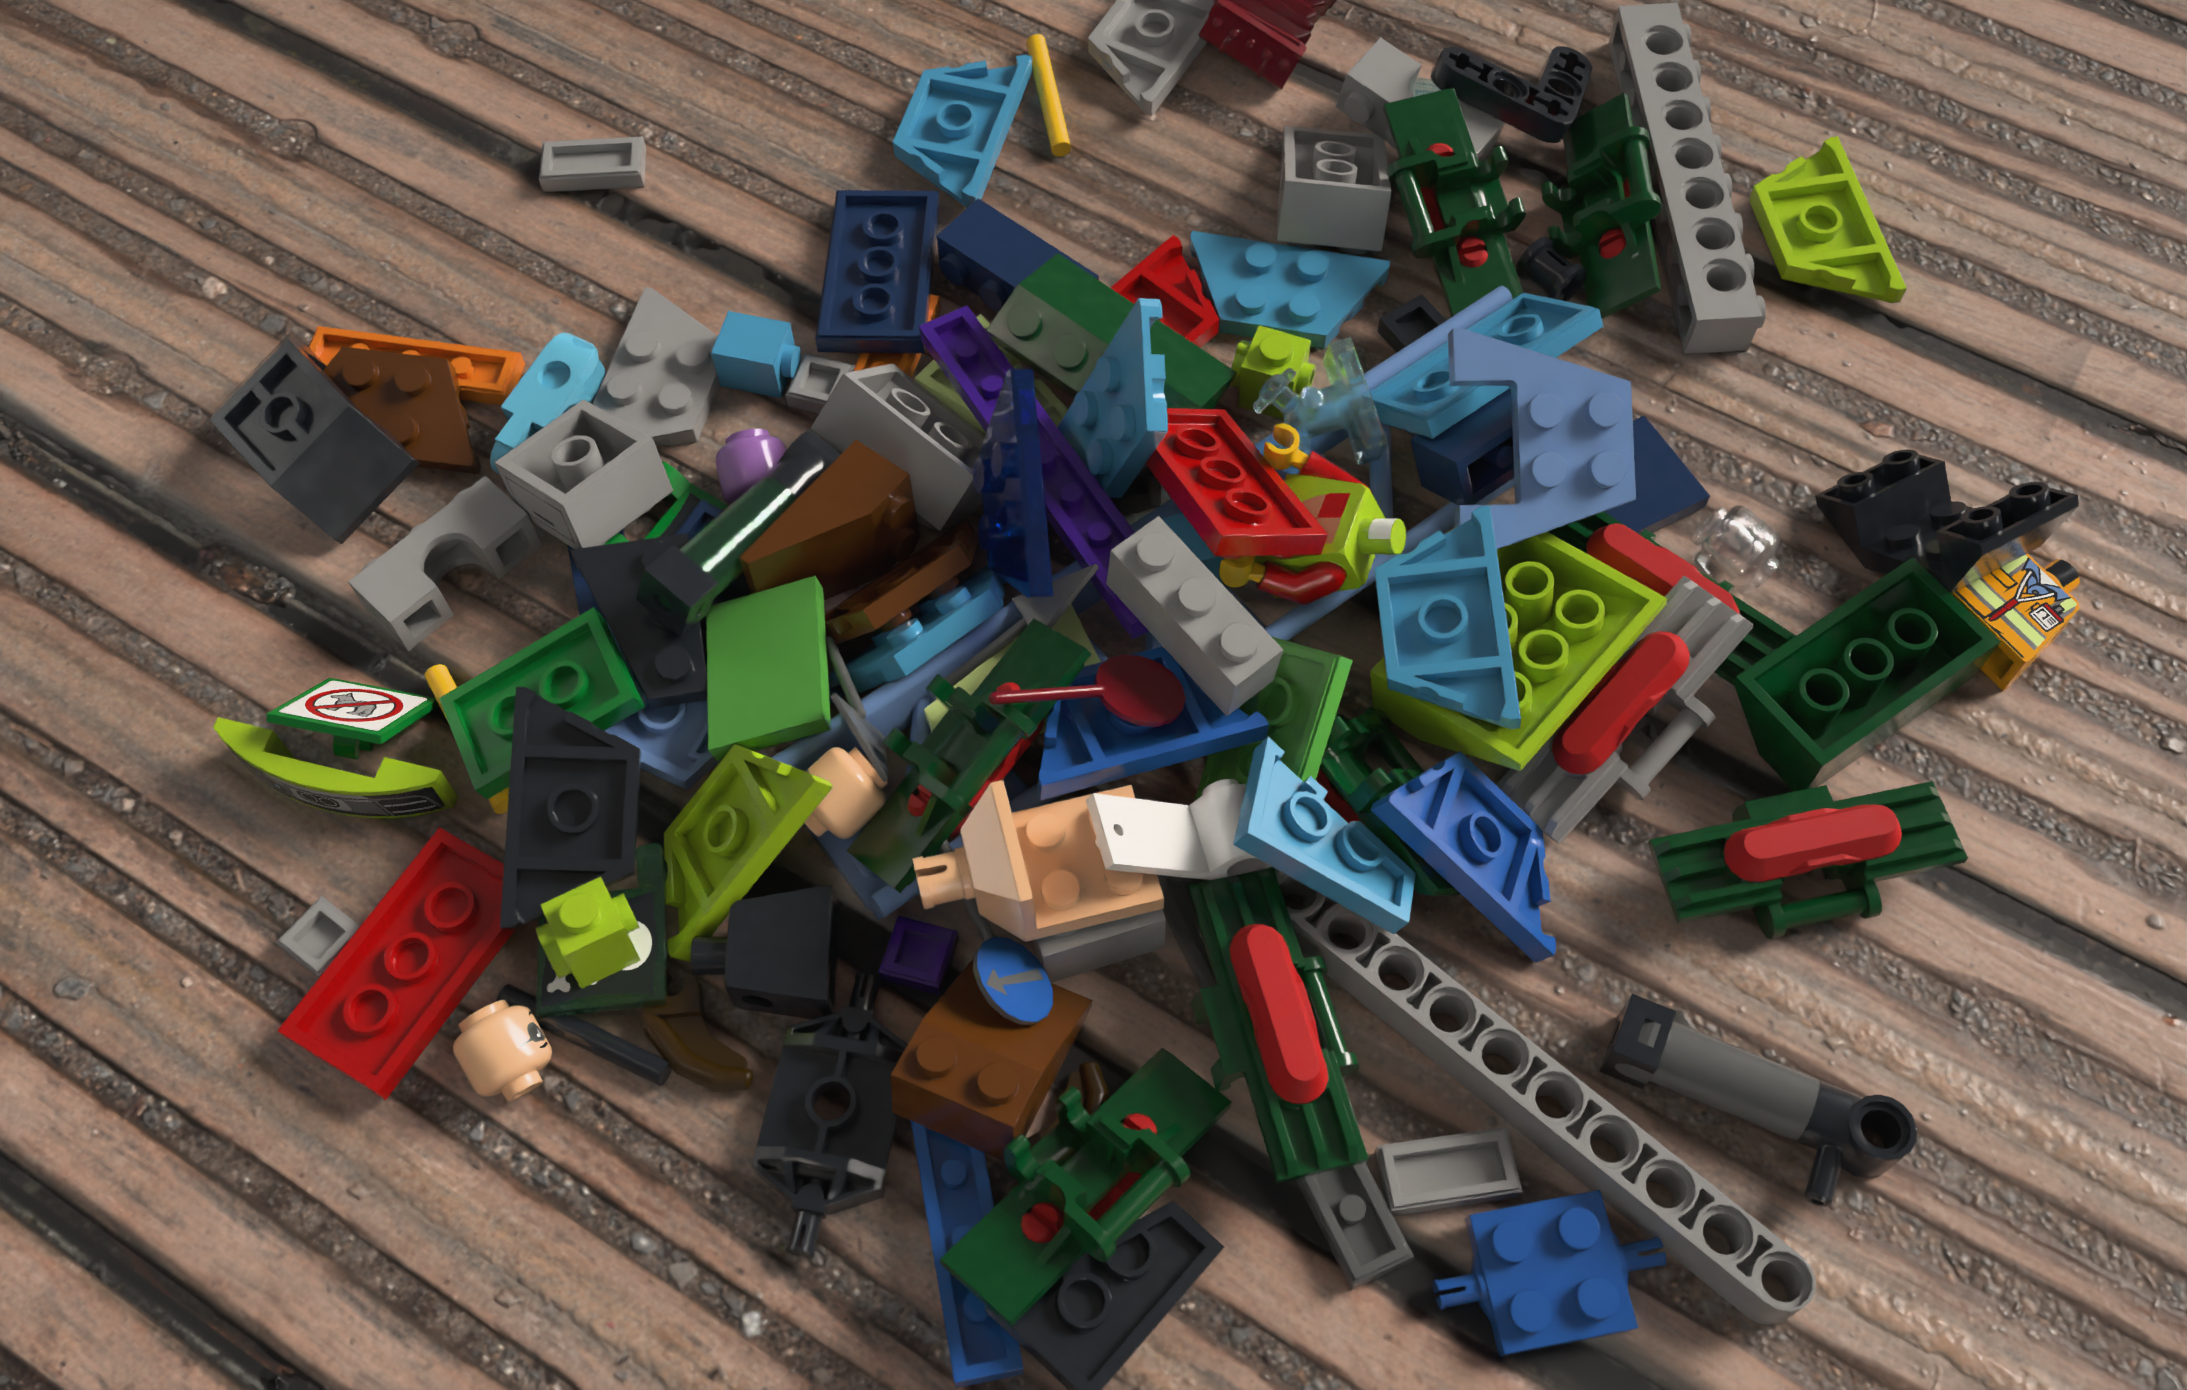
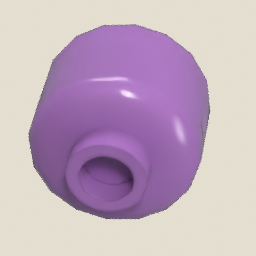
[715,429,787,516]

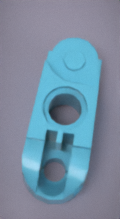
[490,332,607,475]

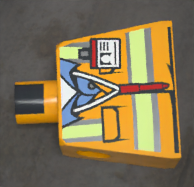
[1951,554,2080,691]

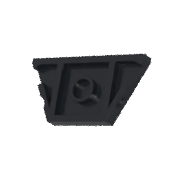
[500,687,642,929]

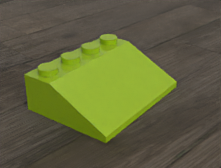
[1370,532,1667,771]

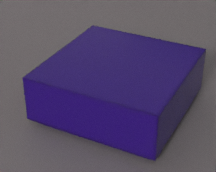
[878,915,959,996]

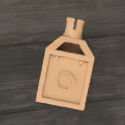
[912,780,1164,942]

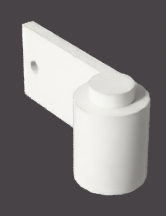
[1086,779,1271,880]

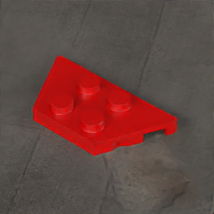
[1110,235,1219,348]

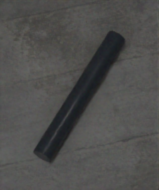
[496,984,672,1086]

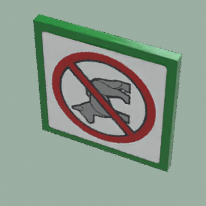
[266,677,438,760]

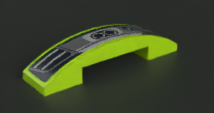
[213,717,458,818]

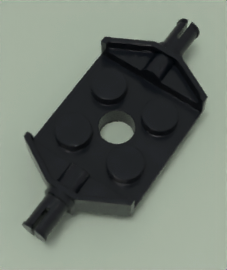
[751,973,908,1258]

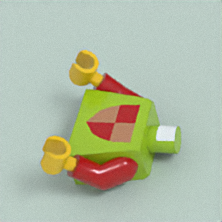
[1219,423,1406,605]

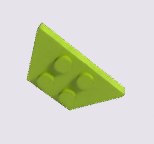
[1749,136,1907,303]
[664,744,833,962]

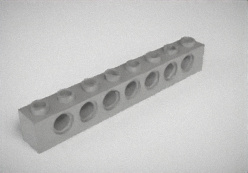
[1608,3,1766,354]

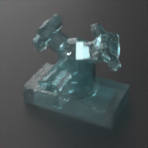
[1253,337,1388,468]

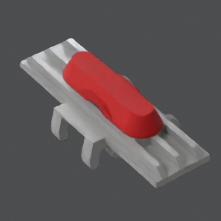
[1496,576,1753,844]

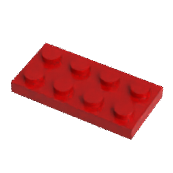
[1145,408,1328,559]
[277,827,516,1101]

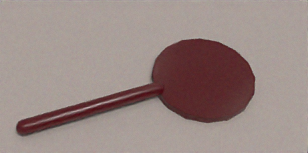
[988,654,1186,727]

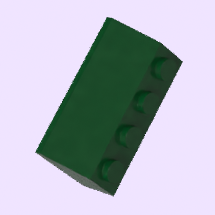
[986,253,1237,409]
[1733,557,2001,792]

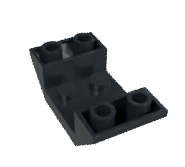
[210,331,420,544]
[1815,450,2079,593]

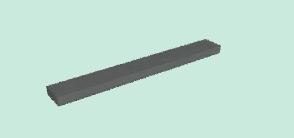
[1157,875,1414,1290]

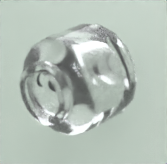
[1690,505,1780,590]

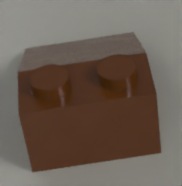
[739,440,920,600]
[891,959,1093,1162]

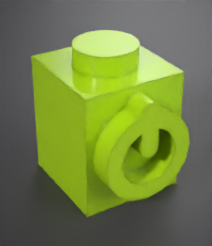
[1230,325,1316,421]
[536,877,641,989]

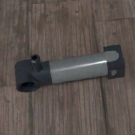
[1599,994,1917,1207]

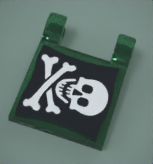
[536,843,668,1019]

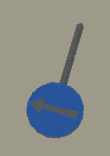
[938,839,1053,1025]

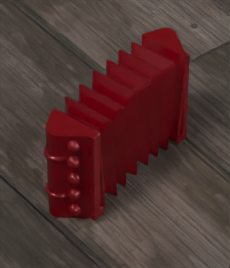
[1198,0,1336,90]

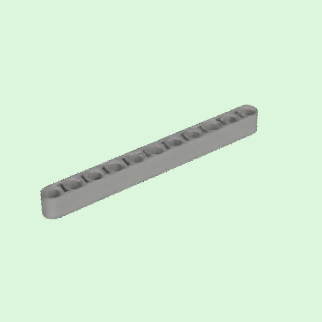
[1270,866,1816,1326]

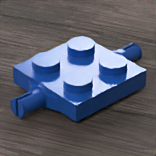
[1433,1190,1666,1357]

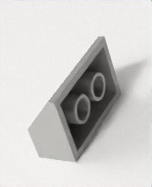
[811,363,1013,531]

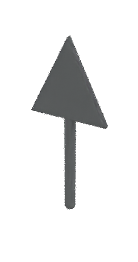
[944,564,1099,686]
[826,636,889,783]

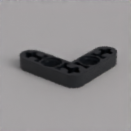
[1430,46,1592,143]

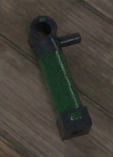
[636,429,841,638]

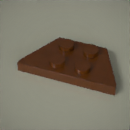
[323,347,481,474]
[825,519,979,645]

